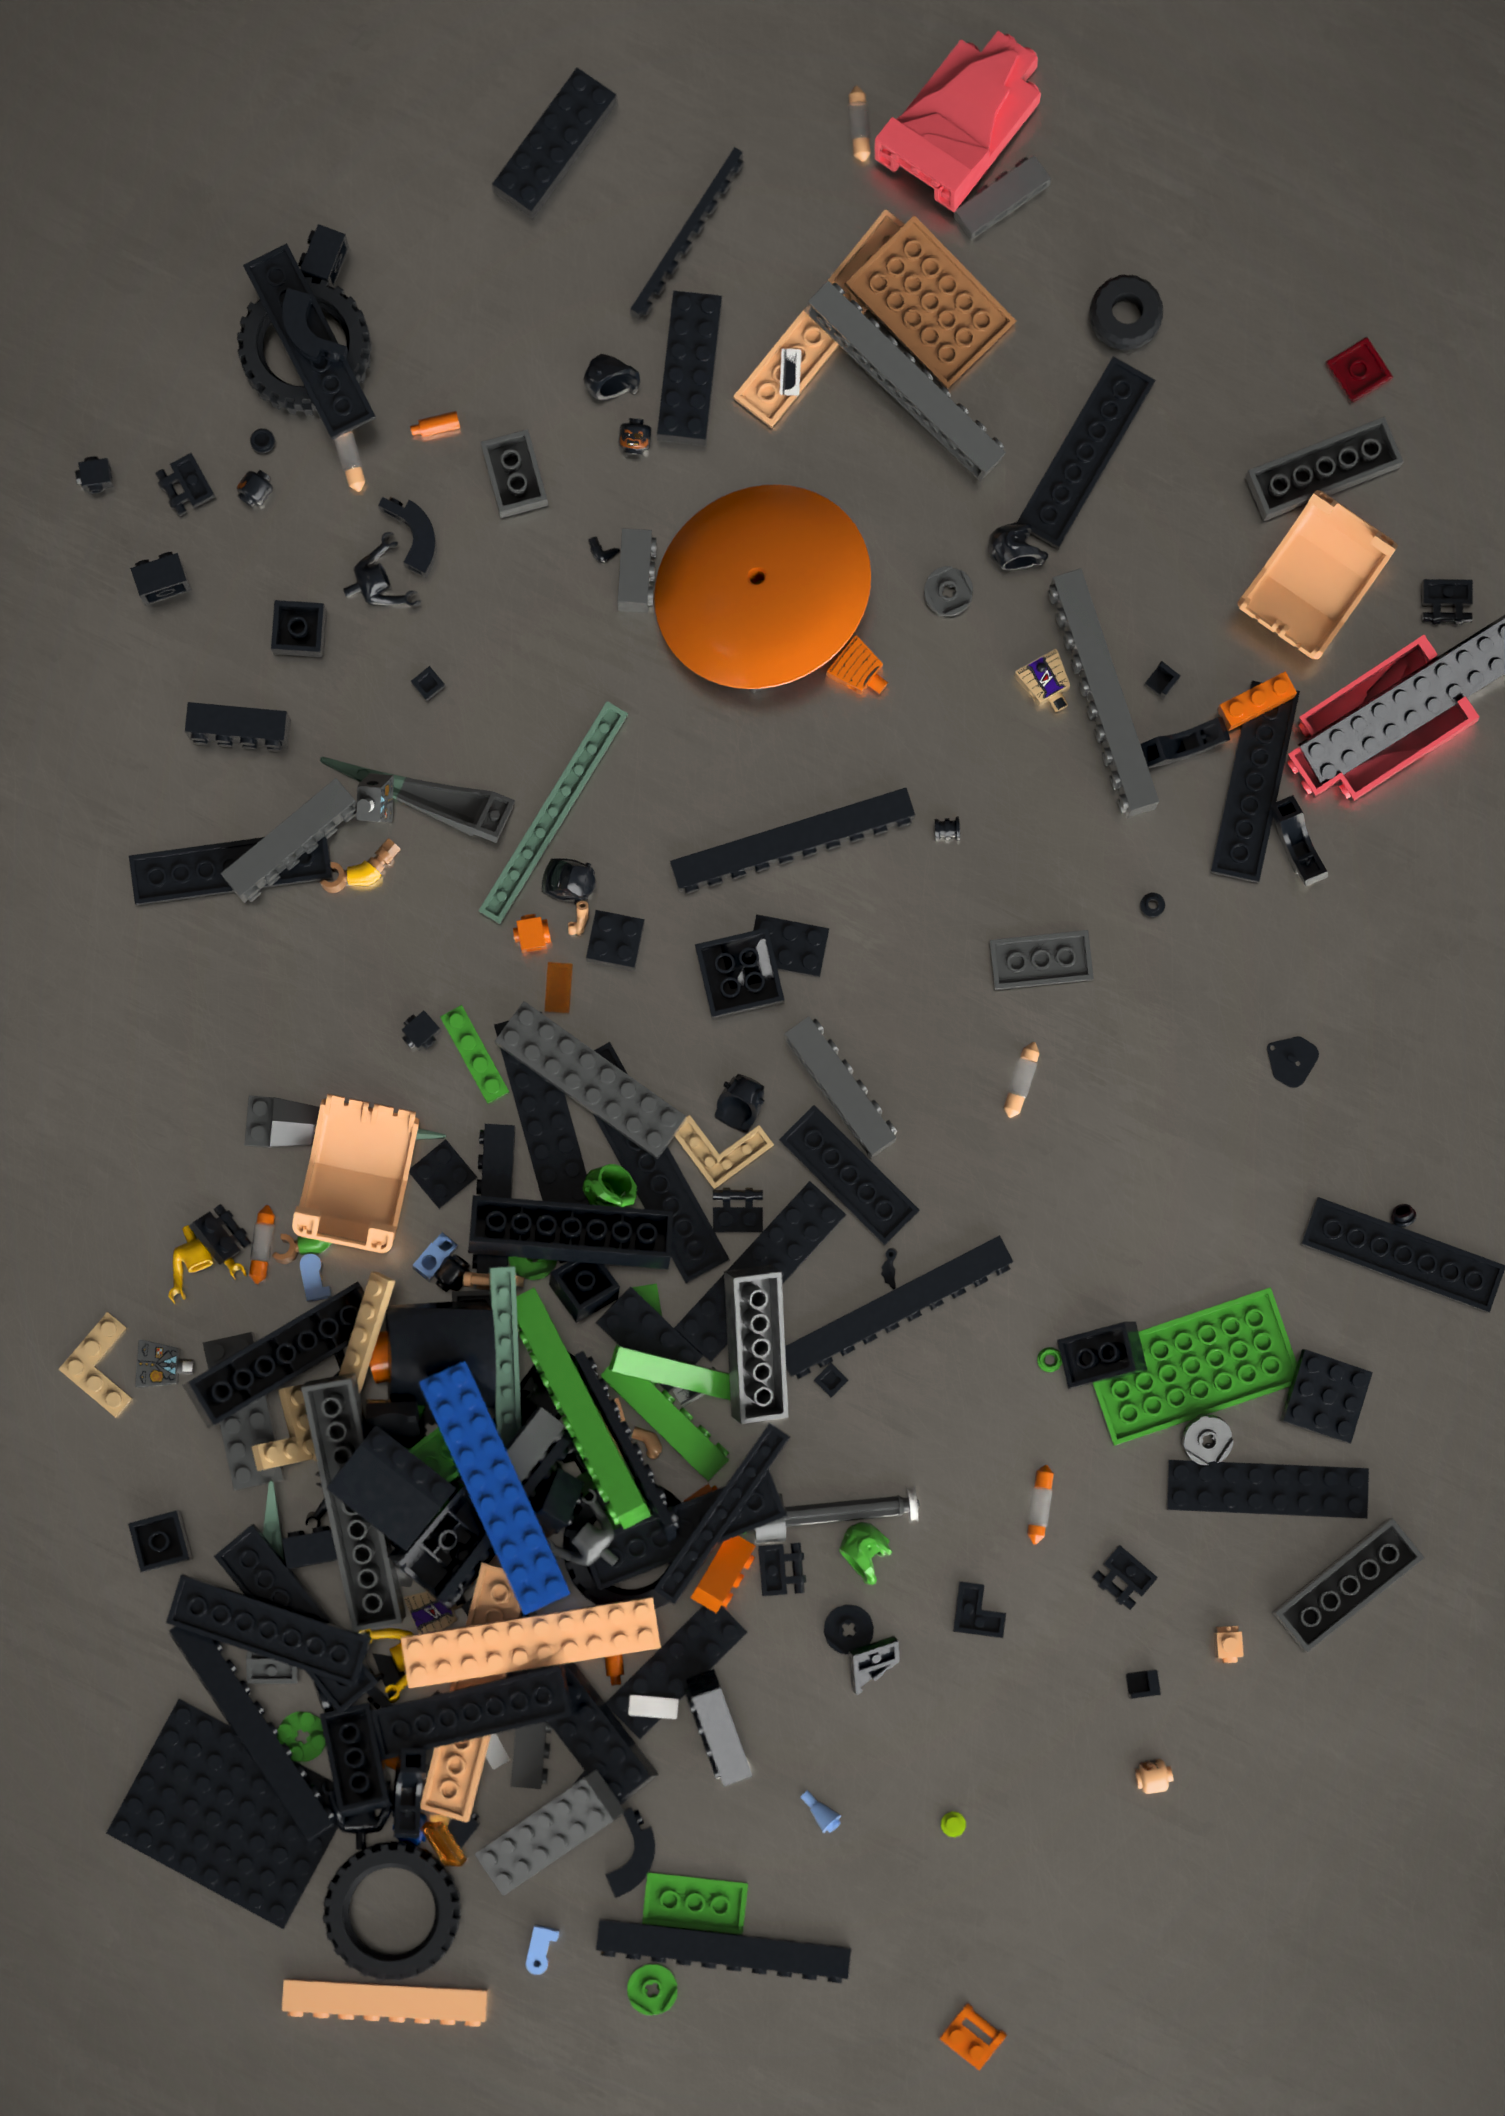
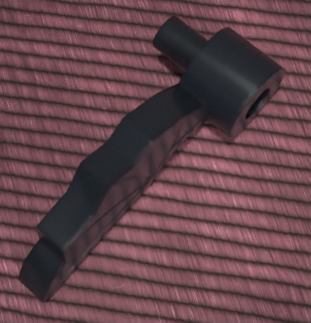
[881,1248,897,1289]

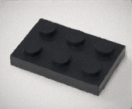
[753,914,829,978]

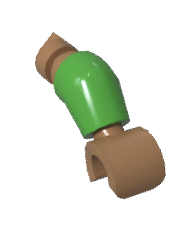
[271,1234,332,1264]

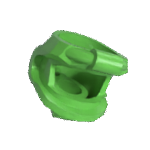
[583,1164,637,1207]
[839,1522,892,1585]

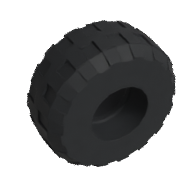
[1089,274,1163,350]

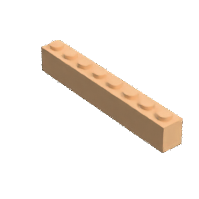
[282,1978,488,2026]

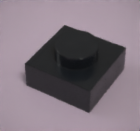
[411,666,446,702]
[813,1363,849,1398]

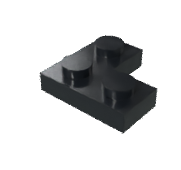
[953,1581,1006,1638]

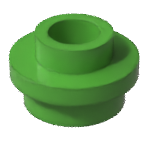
[1037,1347,1062,1372]

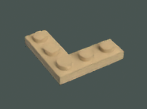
[674,1115,774,1190]
[59,1312,133,1418]
[252,1384,315,1471]

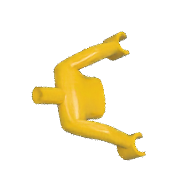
[169,1225,247,1304]
[358,1628,414,1703]

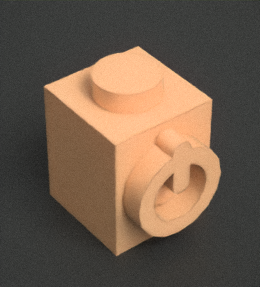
[1214,1626,1243,1663]

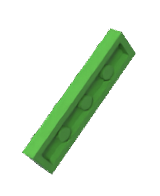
[440,1005,509,1104]

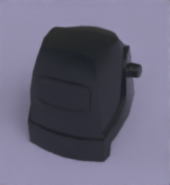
[583,354,640,400]
[541,858,596,905]
[714,1074,765,1133]

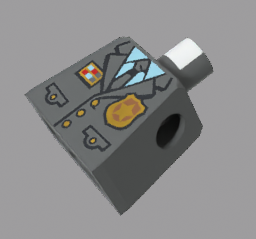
[356,773,394,822]
[135,1339,194,1388]

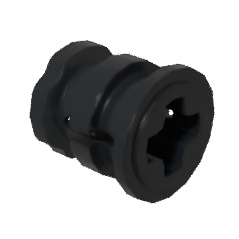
[935,816,960,841]

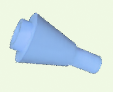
[801,1791,841,1833]

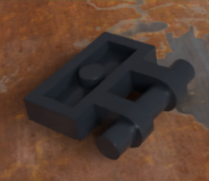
[155,453,215,516]
[1422,579,1473,625]
[713,1187,763,1233]
[189,1204,252,1265]
[758,1543,806,1596]
[1092,1545,1158,1610]

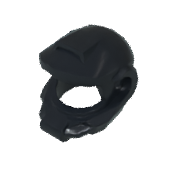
[988,521,1048,570]

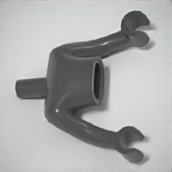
[547,1489,619,1566]

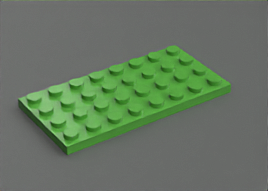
[1093,1287,1297,1446]

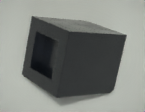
[1144,661,1181,700]
[1126,1669,1161,1699]

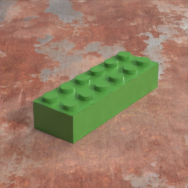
[600,1366,729,1482]

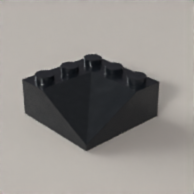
[695,928,785,1019]

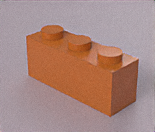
[1217,671,1297,731]
[691,1536,756,1613]

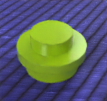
[941,1812,966,1837]

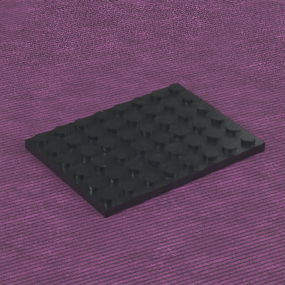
[106,1698,339,1929]

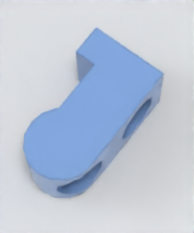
[412,1232,458,1283]
[300,1254,333,1302]
[526,1924,560,1975]

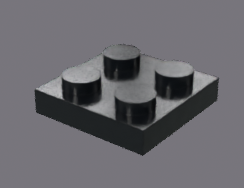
[409,1139,478,1210]

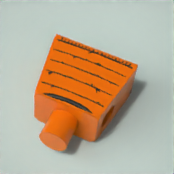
[826,635,888,694]

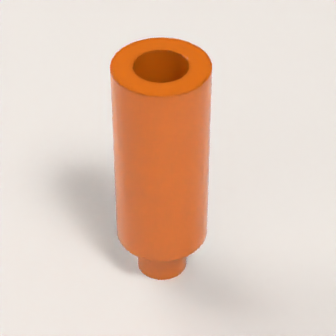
[410,411,460,437]
[604,1654,624,1686]

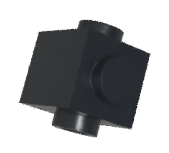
[75,456,114,494]
[402,1010,441,1051]

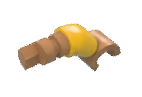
[319,838,400,893]

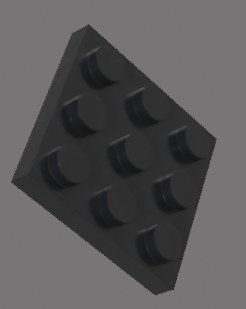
[1280,1349,1373,1444]

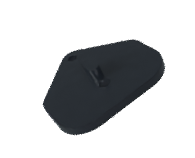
[1267,1036,1319,1088]

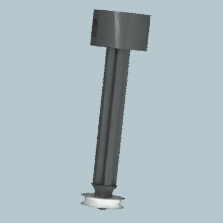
[754,1486,920,1544]

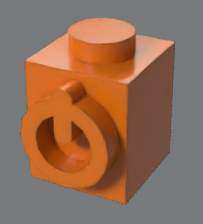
[513,914,551,953]

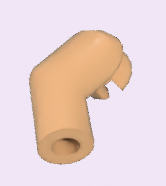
[568,901,589,936]
[631,1426,662,1459]

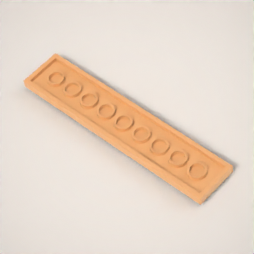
[733,209,905,429]
[420,1562,522,1822]
[401,1597,661,1688]

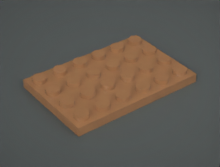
[844,215,1017,389]

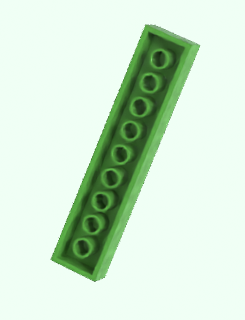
[516,1287,651,1530]

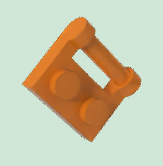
[939,2003,1007,2071]

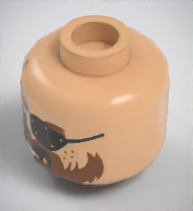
[1135,1759,1173,1794]

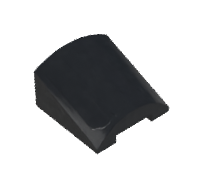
[386,1300,496,1408]

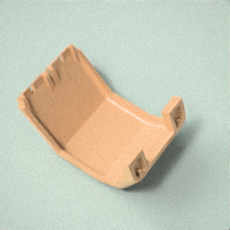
[1238,490,1398,659]
[292,1094,419,1253]

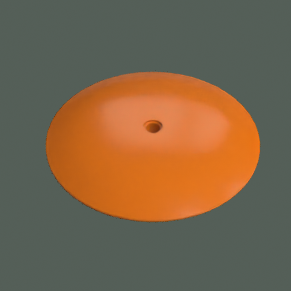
[654,484,871,689]

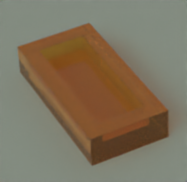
[545,962,573,1014]
[420,1822,467,1867]

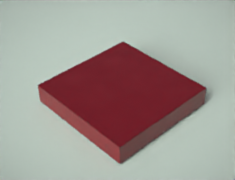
[1325,337,1393,404]

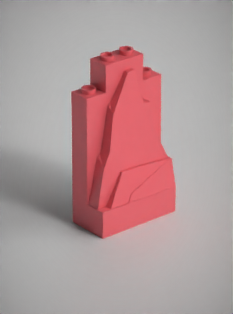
[875,31,1041,212]
[1287,635,1479,801]

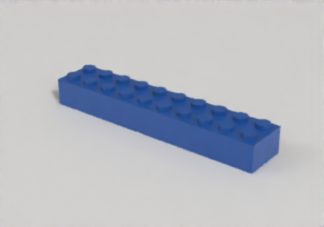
[419,1361,571,1615]

